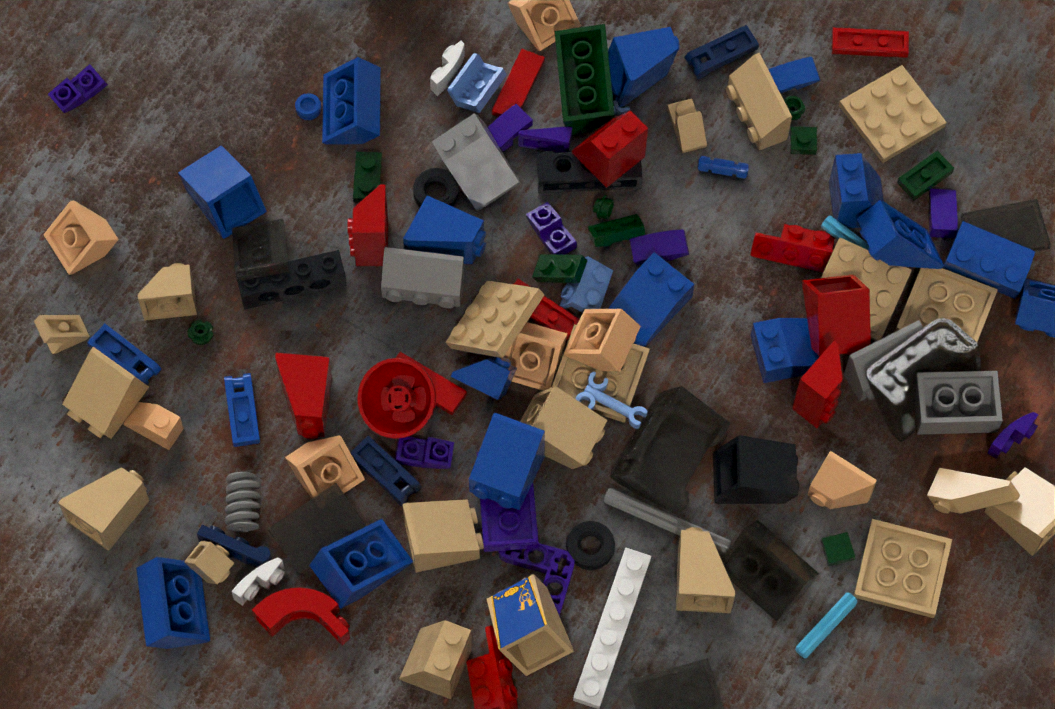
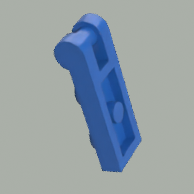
[87,323,161,385]
[224,373,260,447]

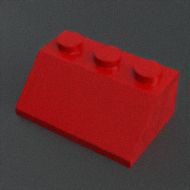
[347,184,388,266]
[792,341,843,429]

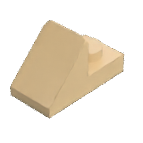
[667,99,707,153]
[34,315,90,354]

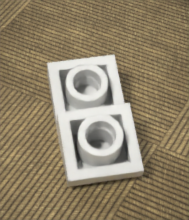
[430,41,465,96]
[232,558,285,606]

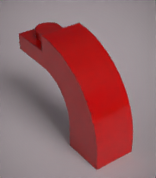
[252,588,350,646]

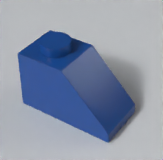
[451,356,517,400]

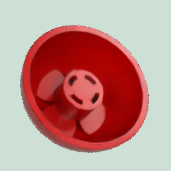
[357,358,436,439]

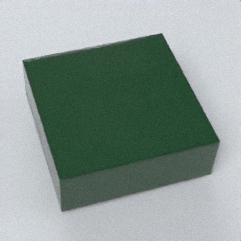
[821,532,855,566]

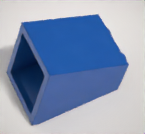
[608,27,680,107]
[178,145,267,239]
[829,153,884,229]
[403,196,486,264]
[469,413,545,510]

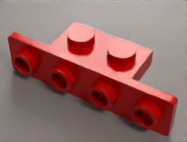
[750,224,835,272]
[466,625,518,709]

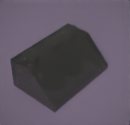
[721,520,819,621]

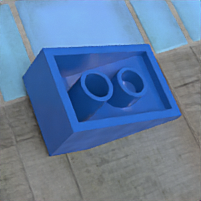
[857,199,944,269]
[608,252,694,347]
[751,318,819,383]
[309,519,413,609]

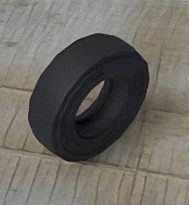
[413,168,459,207]
[566,521,615,570]

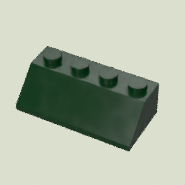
[555,24,615,135]

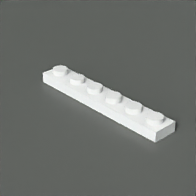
[573,547,651,709]

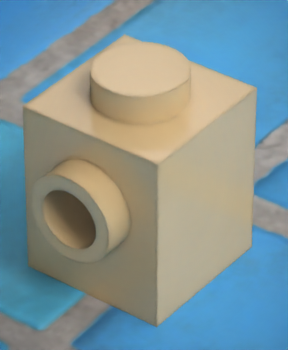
[184,541,234,585]

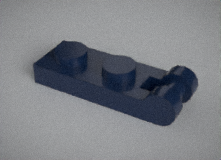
[684,25,759,79]
[350,436,422,507]
[197,525,272,568]

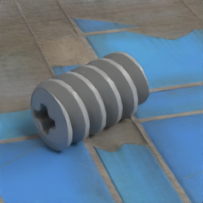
[225,472,261,532]

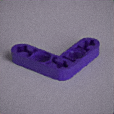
[498,543,575,617]

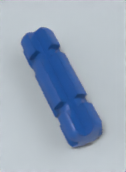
[698,156,749,178]

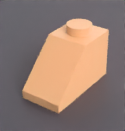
[123,402,184,450]

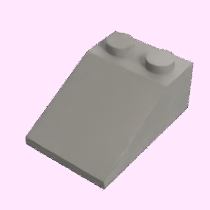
[432,113,520,211]

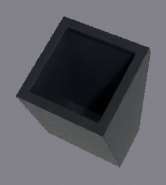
[713,435,799,504]

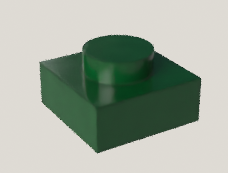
[790,126,817,155]

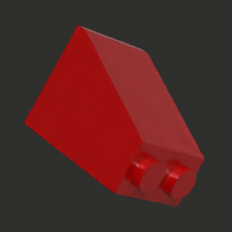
[572,111,648,188]
[802,275,871,357]
[275,353,332,439]

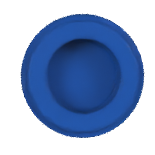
[295,93,321,120]

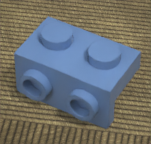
[447,53,507,113]
[560,256,613,313]

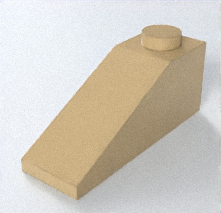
[927,468,1020,514]

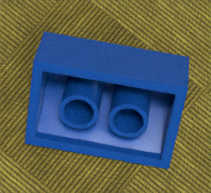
[322,57,381,144]
[943,221,1036,299]
[1015,278,1055,338]
[136,557,210,649]

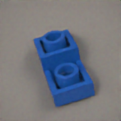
[768,56,821,94]

